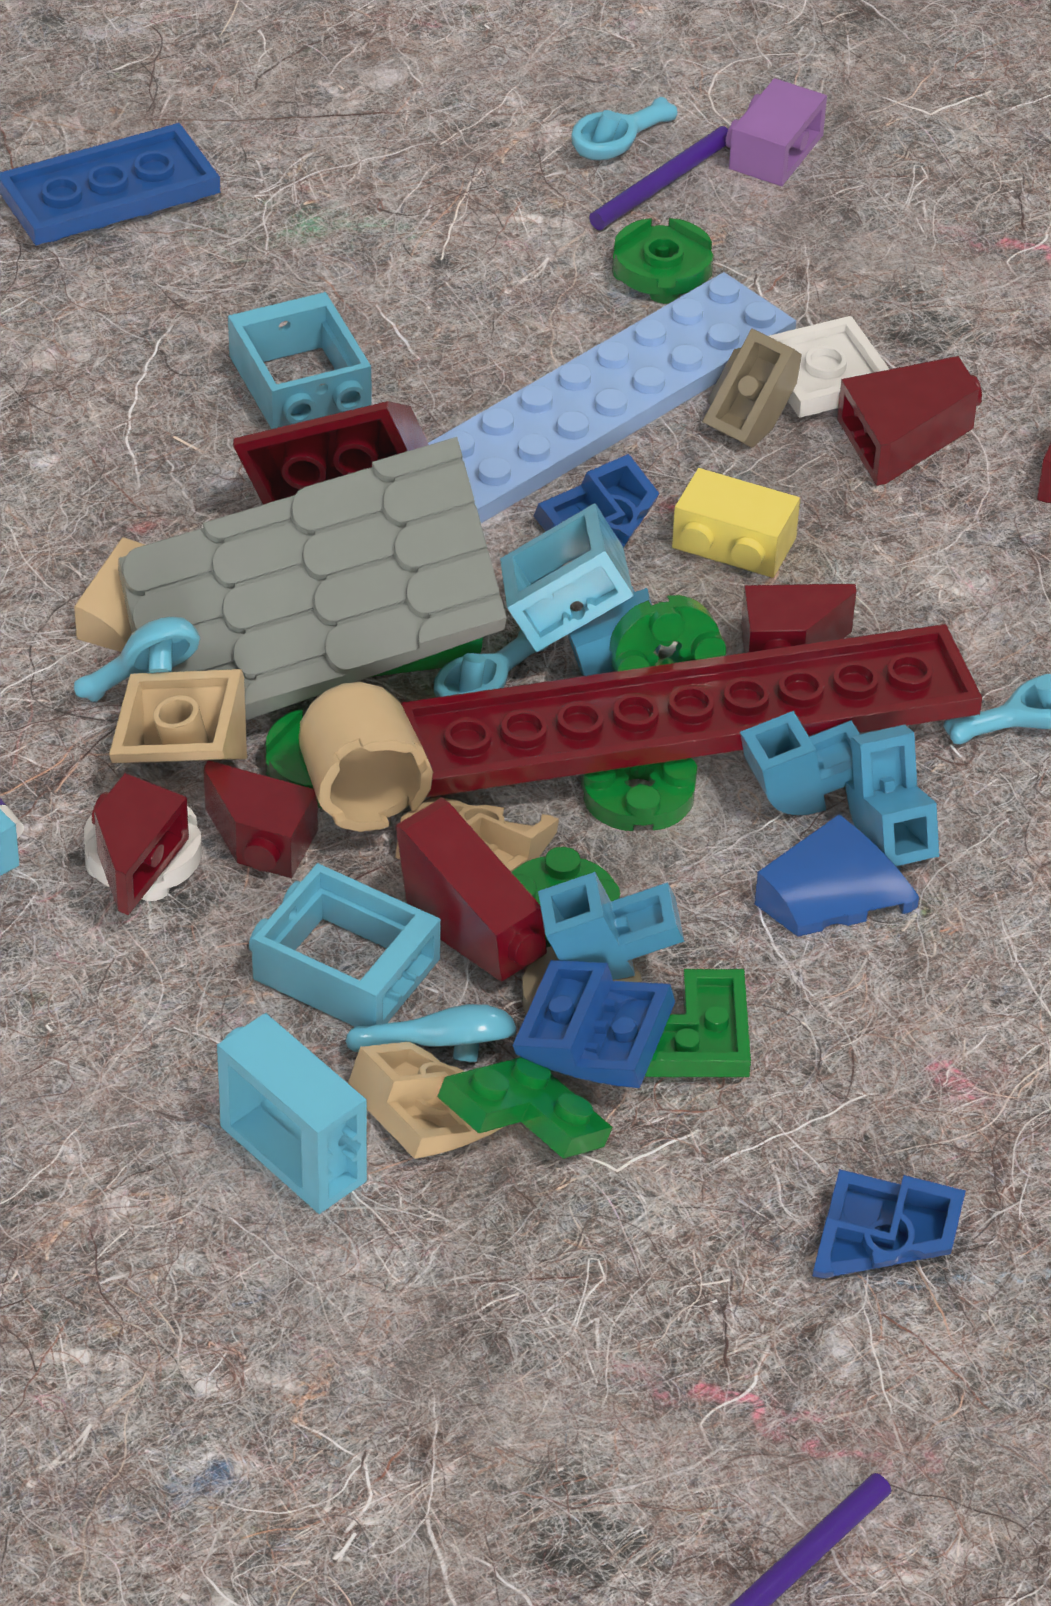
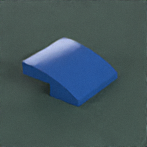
[513,960,675,1088]

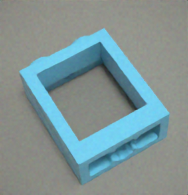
[228,292,372,429]
[500,503,634,652]
[249,863,441,1027]
[217,1013,367,1214]

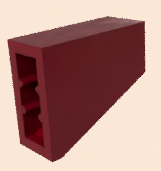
[837,356,982,486]
[396,797,547,982]

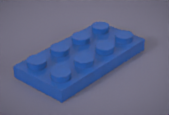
[0,123,221,246]

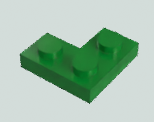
[645,969,751,1077]
[437,1057,613,1159]

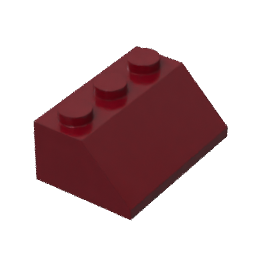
[233,401,429,505]

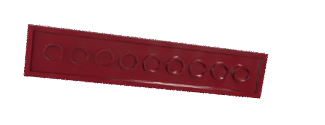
[401,624,982,798]

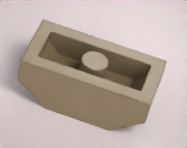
[702,328,802,448]

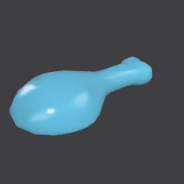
[571,97,678,161]
[74,617,200,702]
[434,630,548,697]
[943,674,1051,745]
[346,1004,517,1062]

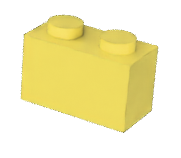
[672,468,800,578]

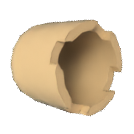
[299,682,433,832]

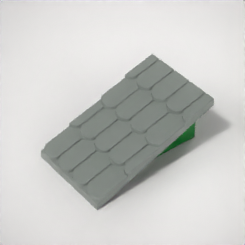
[118,437,507,720]

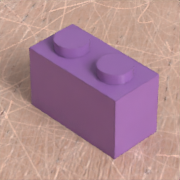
[726,78,827,186]

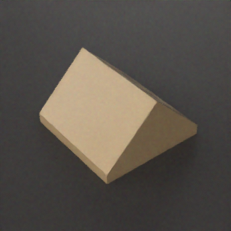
[109,669,247,763]

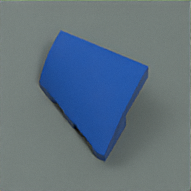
[533,454,660,548]
[755,814,919,937]
[812,1169,966,1279]

